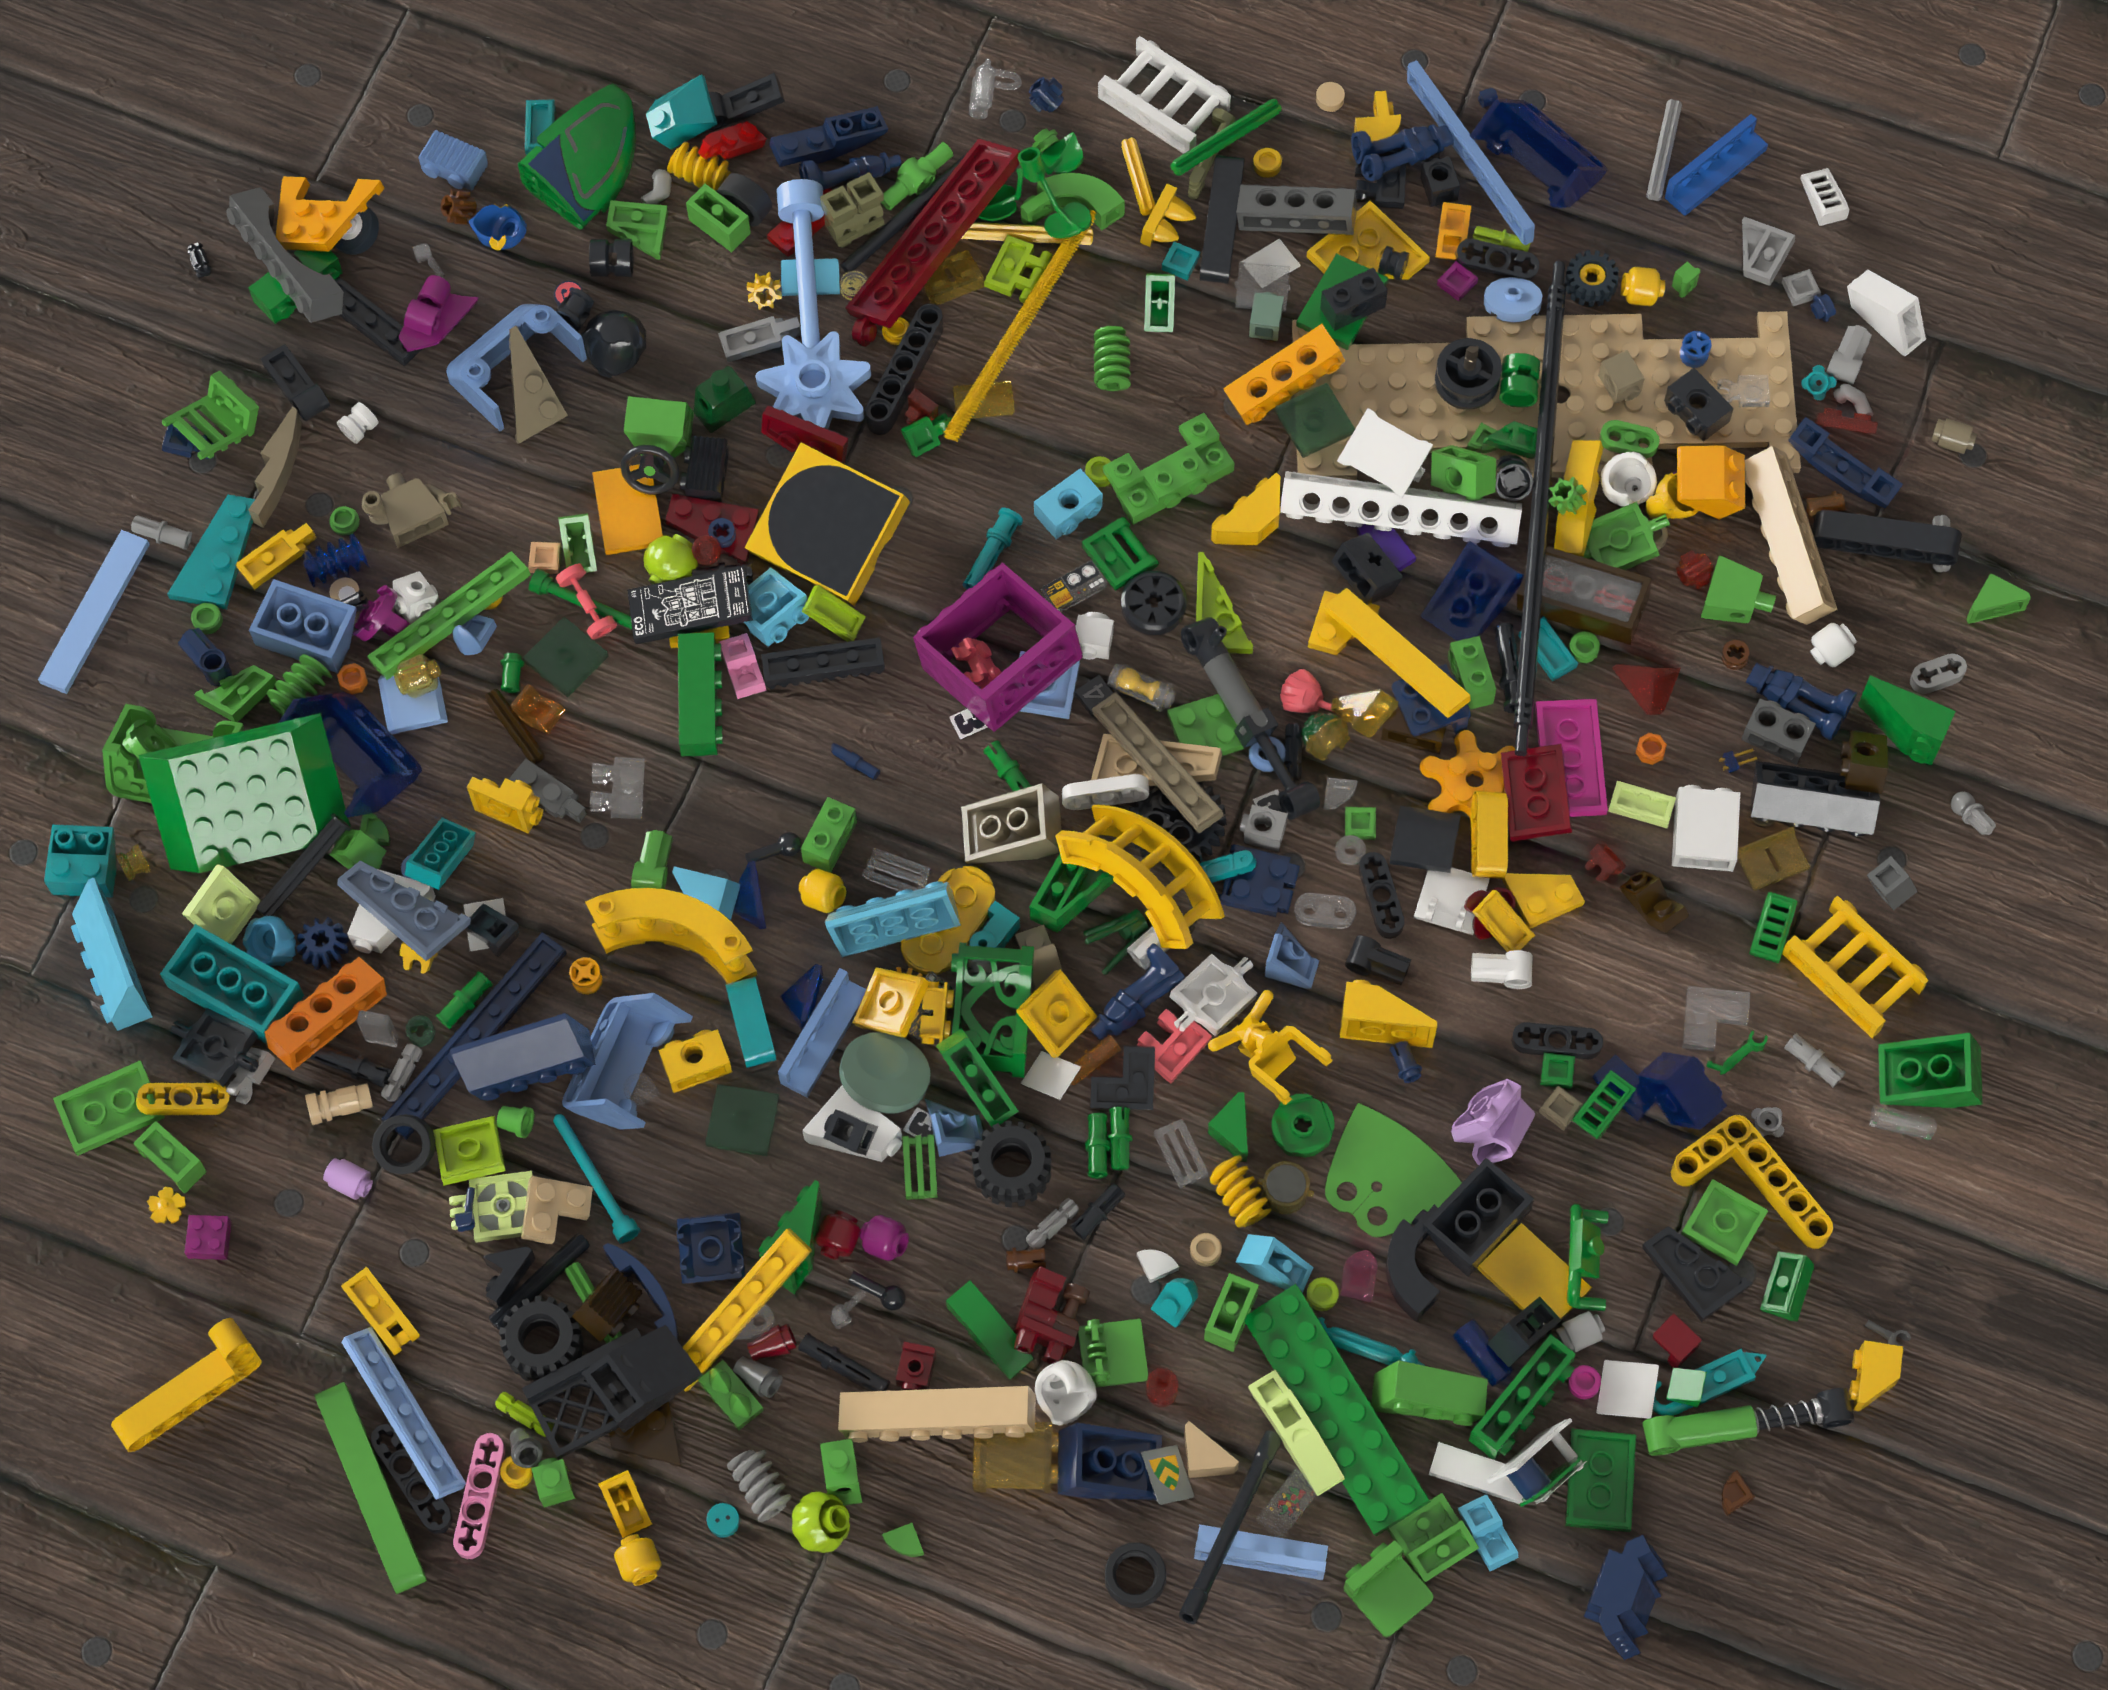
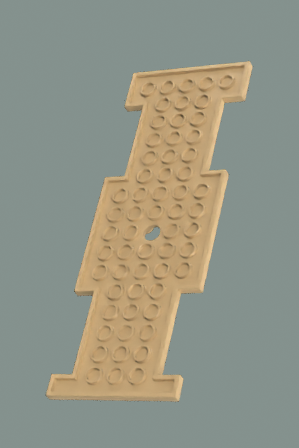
[1291,311,1801,481]

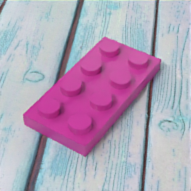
[1535,699,1608,817]

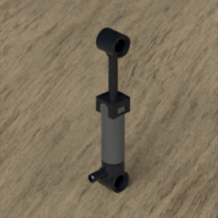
[1181,617,1320,820]

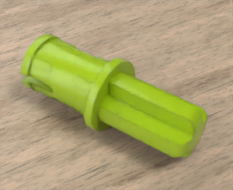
[1473,226,1530,252]

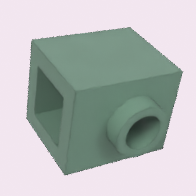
[1249,292,1284,341]

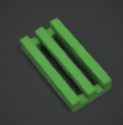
[902,1134,938,1200]

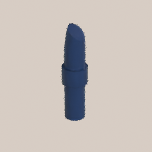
[831,743,880,780]

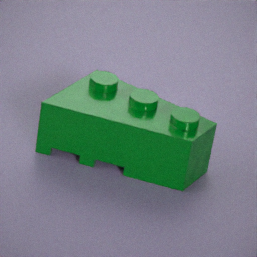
[1029,830,1114,933]

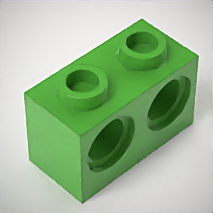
[1448,636,1496,709]
[801,797,857,873]

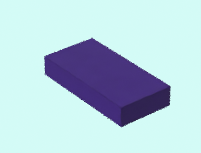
[1357,524,1416,572]

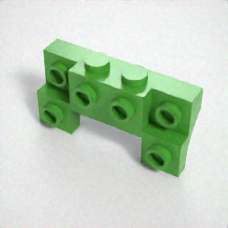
[1103,413,1235,525]

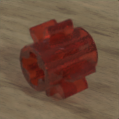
[1676,550,1714,589]

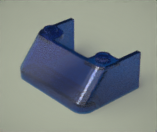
[1470,99,1608,209]
[278,692,422,818]

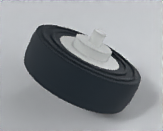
[335,206,379,255]

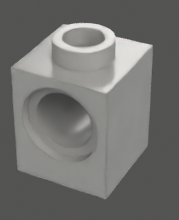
[1240,804,1288,852]

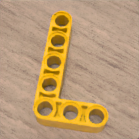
[1671,1115,1833,1249]
[111,1317,262,1452]

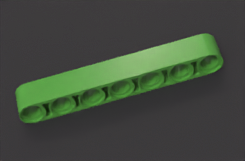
[314,1382,427,1594]

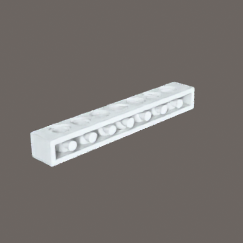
[1280,471,1522,547]

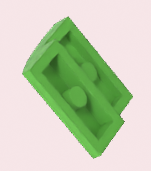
[1387,1493,1479,1583]

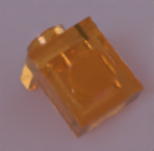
[511,684,566,734]

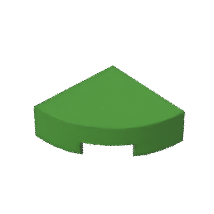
[1467,422,1498,453]
[360,811,390,846]
[882,1523,924,1557]

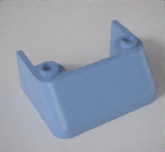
[446,304,587,431]
[562,993,693,1130]

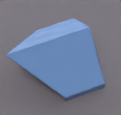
[1265,922,1319,989]
[925,1099,983,1157]

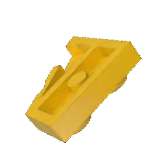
[1308,591,1380,655]
[1502,873,1585,929]

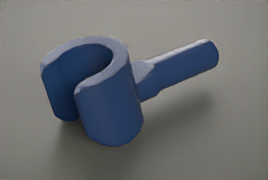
[1478,88,1511,124]
[455,1187,475,1232]

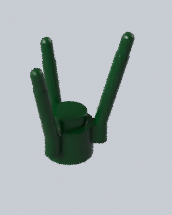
[1084,909,1149,975]

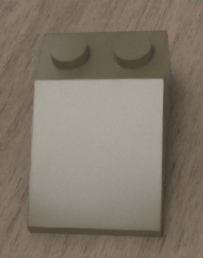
[961,784,1062,864]

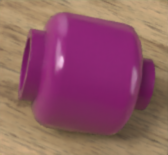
[860,1215,909,1261]

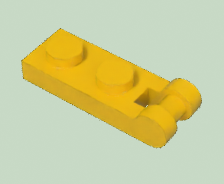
[341,1267,420,1356]

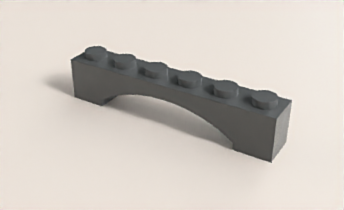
[227,187,343,323]

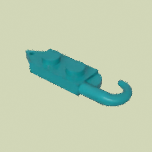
[1652,1349,1767,1416]

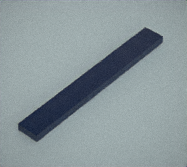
[381,932,567,1140]

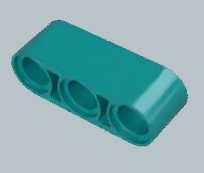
[725,977,777,1068]

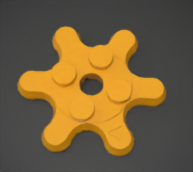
[1420,730,1515,821]

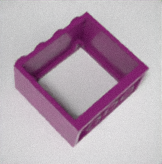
[913,562,1083,732]

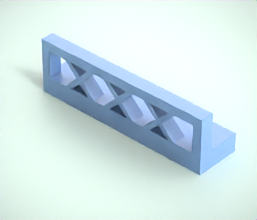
[1194,1524,1328,1580]

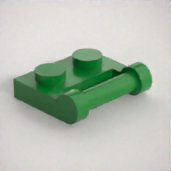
[1082,517,1159,591]

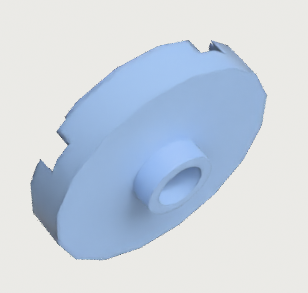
[1484,277,1543,323]

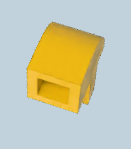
[1354,91,1401,141]

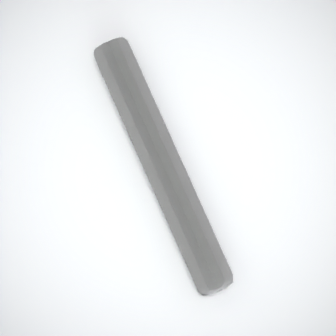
[1646,99,1682,201]

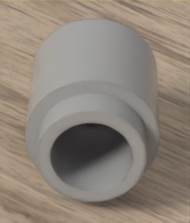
[1555,1311,1605,1353]

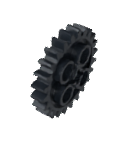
[1129,781,1227,868]

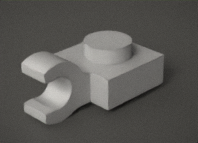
[226,1047,276,1104]

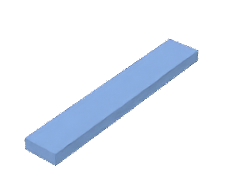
[38,530,150,694]
[341,1327,466,1500]

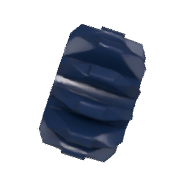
[296,917,349,970]

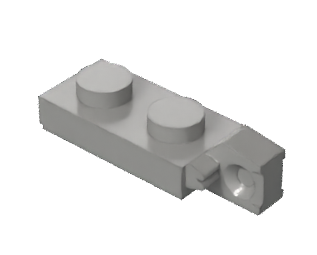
[718,316,801,363]

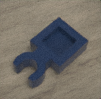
[162,424,214,459]

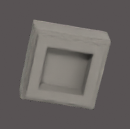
[1782,269,1821,306]

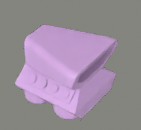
[1451,1079,1535,1165]

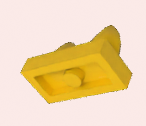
[1140,184,1196,247]

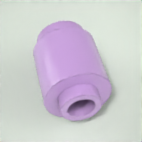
[323,1158,373,1200]

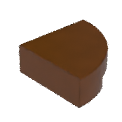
[1721,1470,1755,1516]

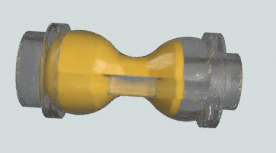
[1107,663,1176,712]

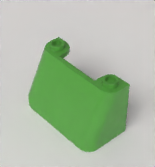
[102,704,244,803]

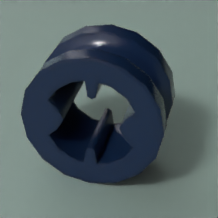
[708,518,736,548]

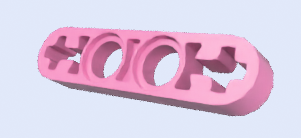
[453,1433,505,1559]

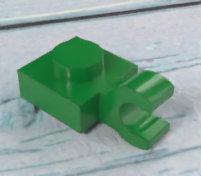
[901,413,952,458]

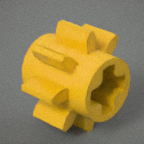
[747,272,782,310]

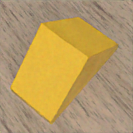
[599,1470,652,1538]

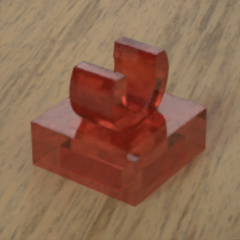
[905,388,939,425]
[1585,844,1627,881]

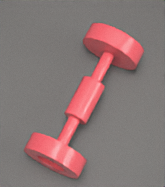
[556,563,617,640]

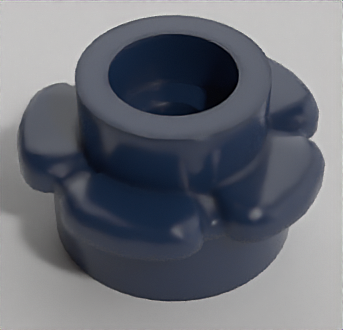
[1811,294,1836,322]

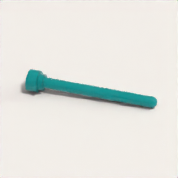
[553,1114,641,1244]

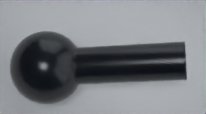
[746,832,801,865]
[848,1271,906,1311]

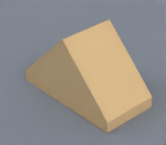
[1184,1421,1239,1478]

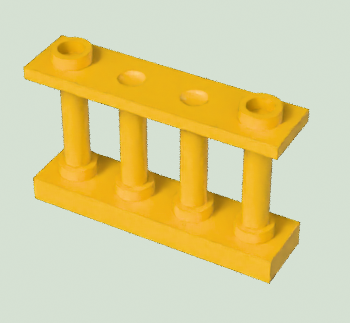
[1782,895,1929,1039]

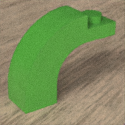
[1021,173,1125,231]

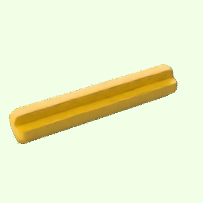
[1121,138,1155,216]

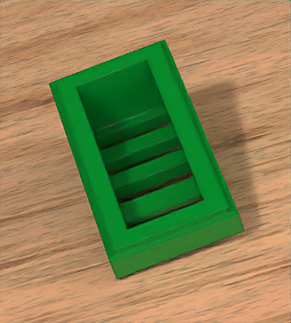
[1749,892,1798,963]
[1572,1070,1637,1139]

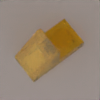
[1331,689,1398,738]

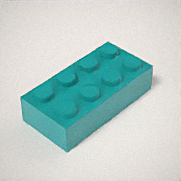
[404,818,476,890]

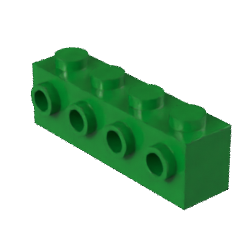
[678,632,723,757]
[1468,1334,1576,1460]

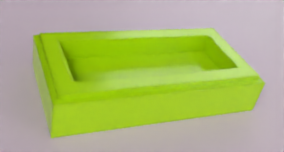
[802,585,866,642]

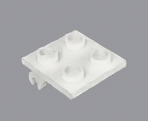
[1414,867,1490,935]

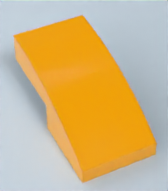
[1435,202,1471,260]

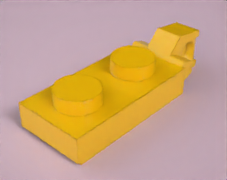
[236,523,317,590]

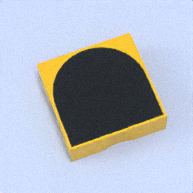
[745,442,910,607]

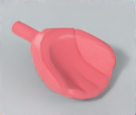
[1280,669,1338,713]

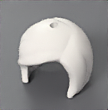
[1600,451,1657,507]
[1035,1360,1097,1426]

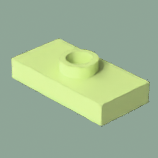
[1608,781,1676,828]

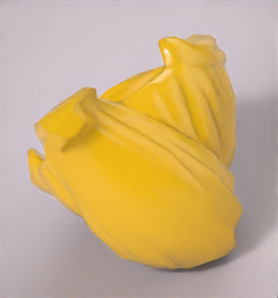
[1645,472,1699,519]

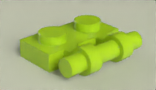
[984,235,1053,303]

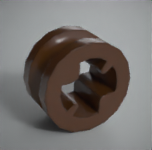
[1722,640,1750,670]

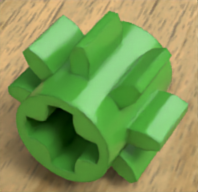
[1548,477,1587,515]

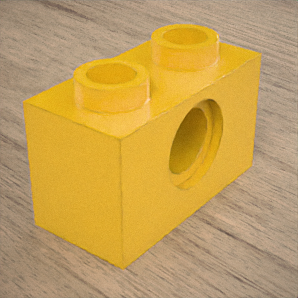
[659,1029,732,1093]

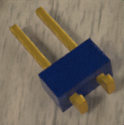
[1719,748,1757,773]

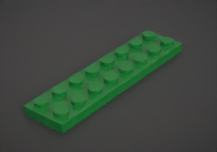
[1244,1284,1431,1536]

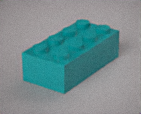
[160,924,304,1044]

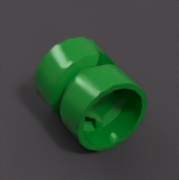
[1499,353,1540,408]

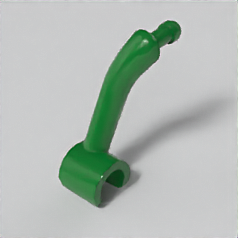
[1706,1030,1768,1075]

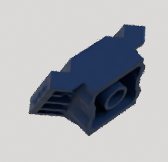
[1584,1535,1668,1660]

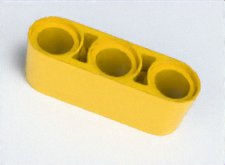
[1471,791,1508,879]

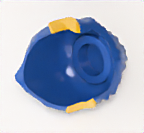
[469,204,527,251]

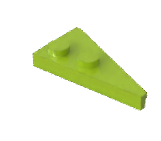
[1196,552,1253,654]

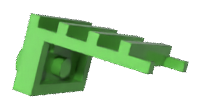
[162,370,259,460]

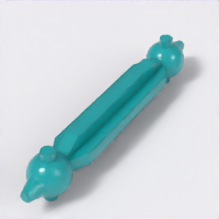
[1318,1317,1425,1366]

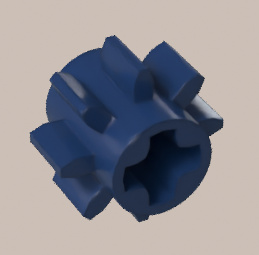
[1029,77,1064,113]

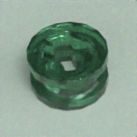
[405,1015,435,1047]

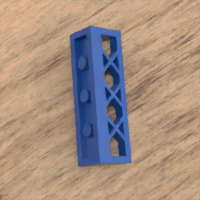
[1665,114,1768,216]

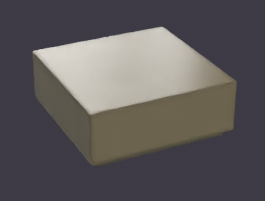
[1539,1086,1584,1131]

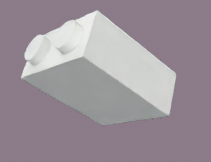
[1672,785,1740,872]

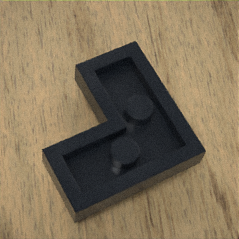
[1090,1045,1155,1110]

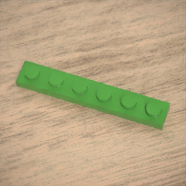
[367,551,531,680]

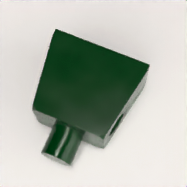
[693,366,756,433]

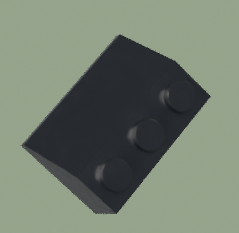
[1423,1158,1534,1277]

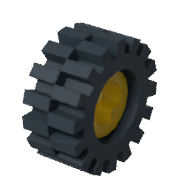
[1565,250,1619,307]

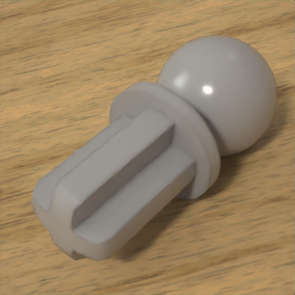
[1951,792,1996,835]

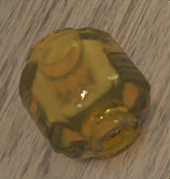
[394,654,441,699]

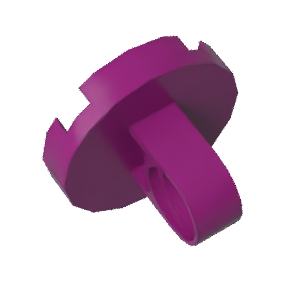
[353,585,410,642]

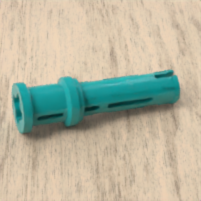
[962,507,1023,589]

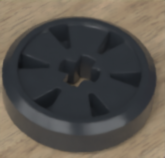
[1121,571,1187,635]

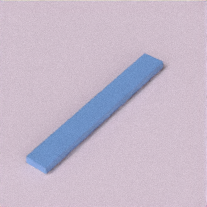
[1407,60,1535,246]

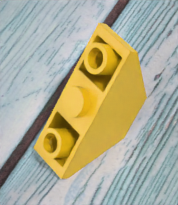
[1211,473,1280,545]

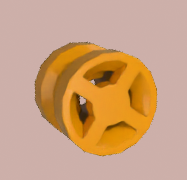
[569,957,603,995]

